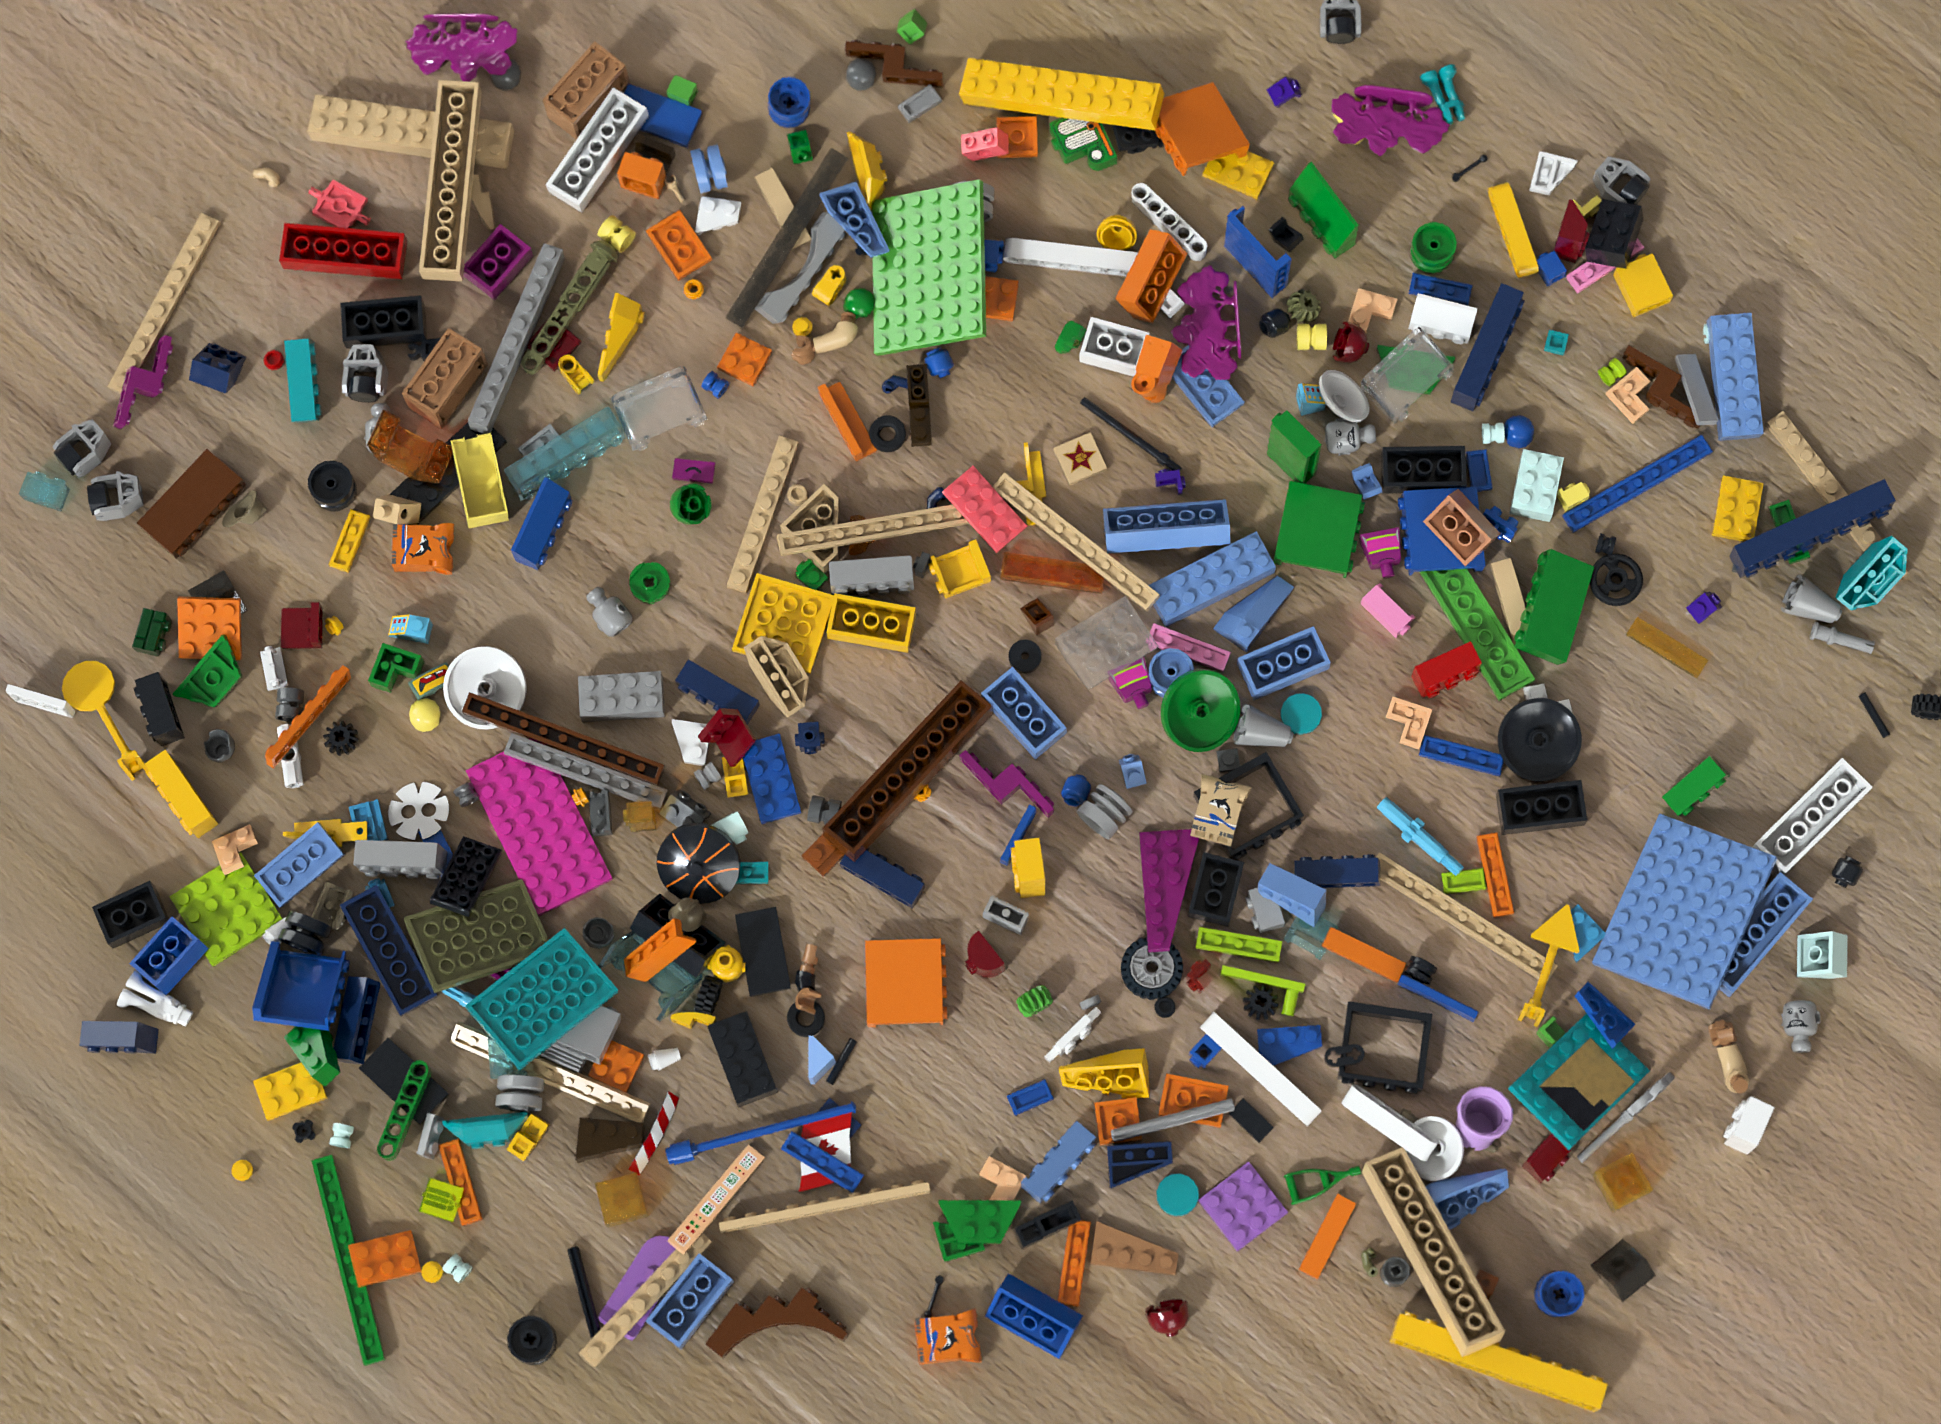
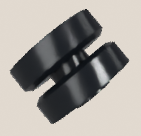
[308,460,357,511]
[278,911,332,956]
[507,1316,557,1366]

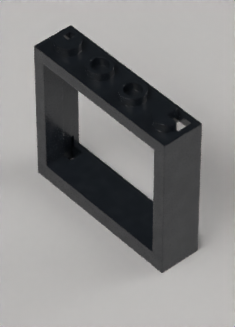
[1193,752,1304,860]
[1337,1001,1432,1094]

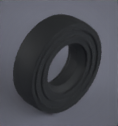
[869,415,906,452]
[787,1001,825,1037]

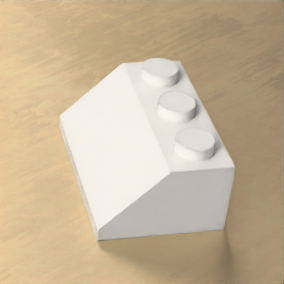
[1409,293,1477,344]

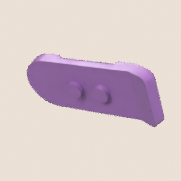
[598,1236,676,1340]

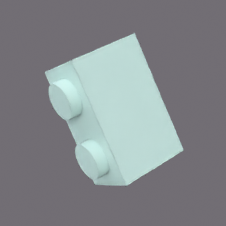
[1797,931,1847,979]

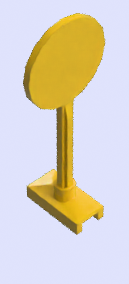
[62,661,148,781]

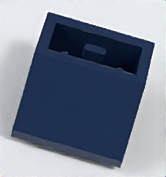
[189,343,246,393]

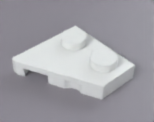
[1529,151,1577,195]
[695,196,741,235]
[672,719,709,766]

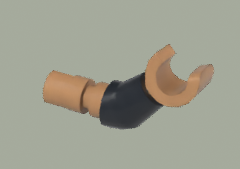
[795,944,822,1015]

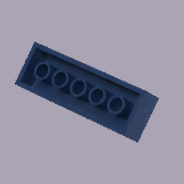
[1451,283,1525,412]
[340,885,439,1017]

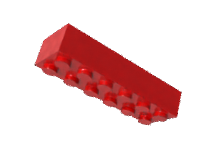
[279,223,408,279]

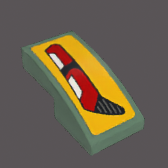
[408,662,449,700]

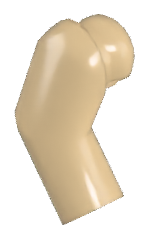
[253,168,280,187]

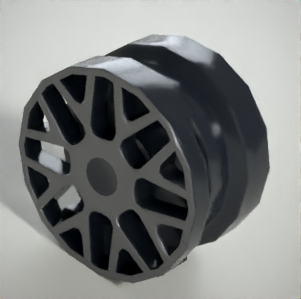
[1404,956,1437,985]

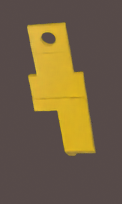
[1016,442,1046,526]
[283,819,368,847]

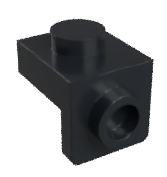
[1269,217,1304,252]

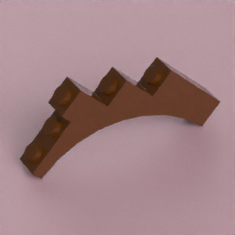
[705,1287,848,1359]

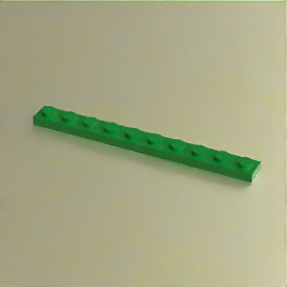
[311,1155,386,1366]

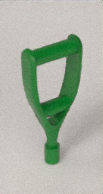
[1283,1166,1361,1205]

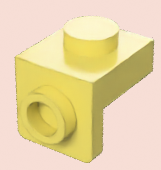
[1573,195,1602,220]

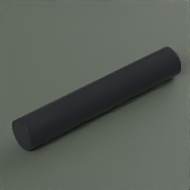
[1858,692,1890,738]
[826,1038,857,1085]

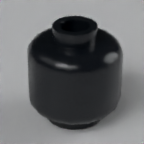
[1259,308,1291,338]
[1831,856,1863,888]

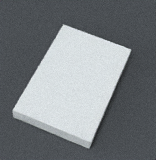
[6,684,75,718]

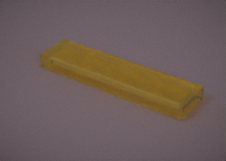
[1626,617,1708,679]

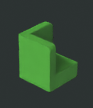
[897,9,927,45]
[666,75,698,106]
[1536,1016,1566,1048]

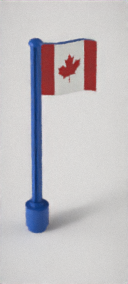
[665,1101,857,1192]

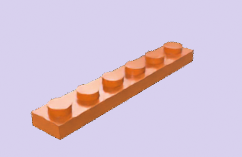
[265,665,351,769]

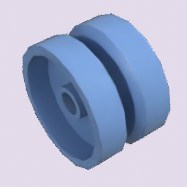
[690,144,728,194]
[1148,648,1194,698]

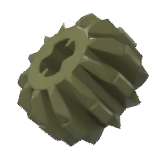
[1286,289,1322,324]

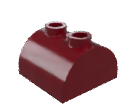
[965,931,1005,978]

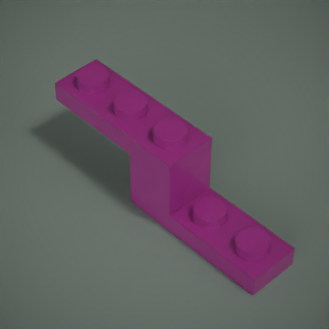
[113,335,173,429]
[959,750,1054,818]

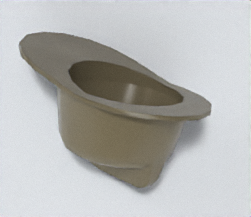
[222,490,267,528]
[668,898,707,932]

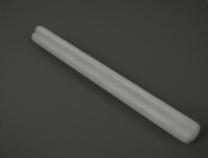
[1111,1099,1235,1142]

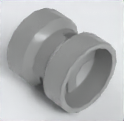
[694,762,722,790]

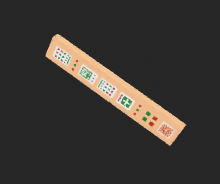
[668,1144,765,1255]

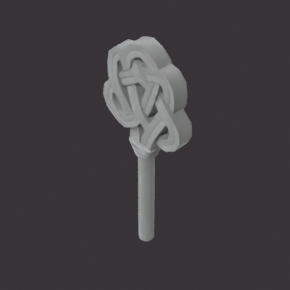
[1577,1072,1675,1163]

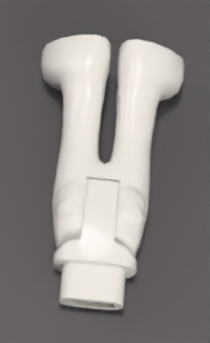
[117,971,193,1027]

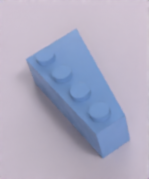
[1021,1121,1096,1204]

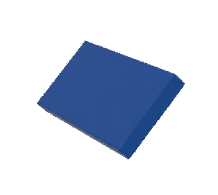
[624,83,702,148]

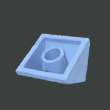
[808,1036,836,1084]

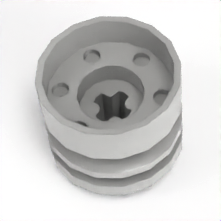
[1076,784,1132,840]

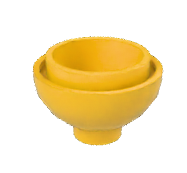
[1097,215,1137,251]

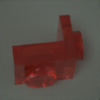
[1186,959,1211,994]

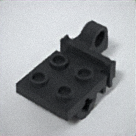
[1112,125,1164,154]

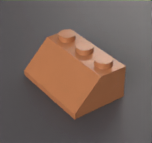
[1423,489,1501,566]

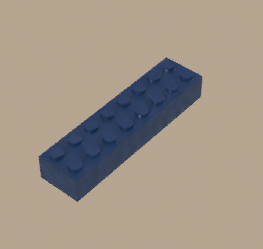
[1729,479,1896,578]

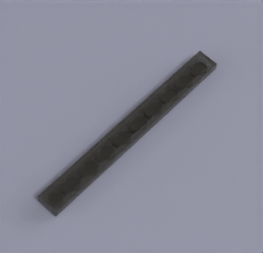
[725,148,848,329]

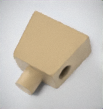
[373,494,422,524]

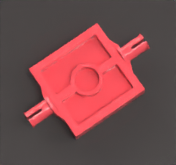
[308,180,371,228]

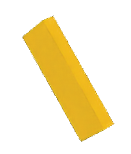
[329,509,370,573]

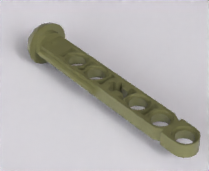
[521,240,618,374]

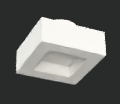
[1160,289,1185,318]

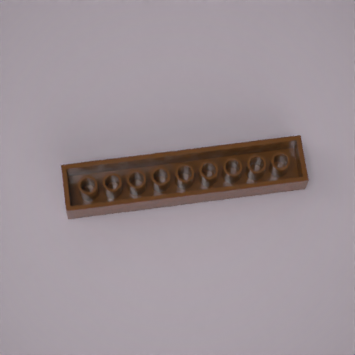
[822,680,992,862]

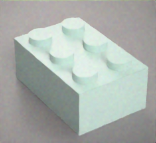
[1509,449,1564,522]

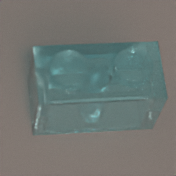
[19,471,70,512]

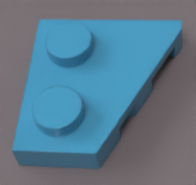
[1571,904,1606,963]

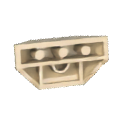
[744,636,809,717]

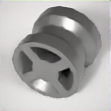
[454,782,479,807]

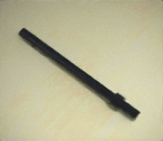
[1080,397,1182,471]

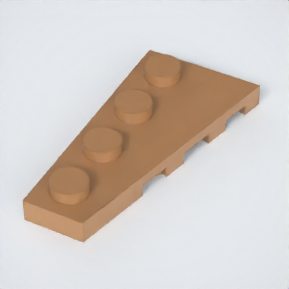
[1091,1221,1178,1276]

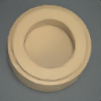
[787,484,808,506]

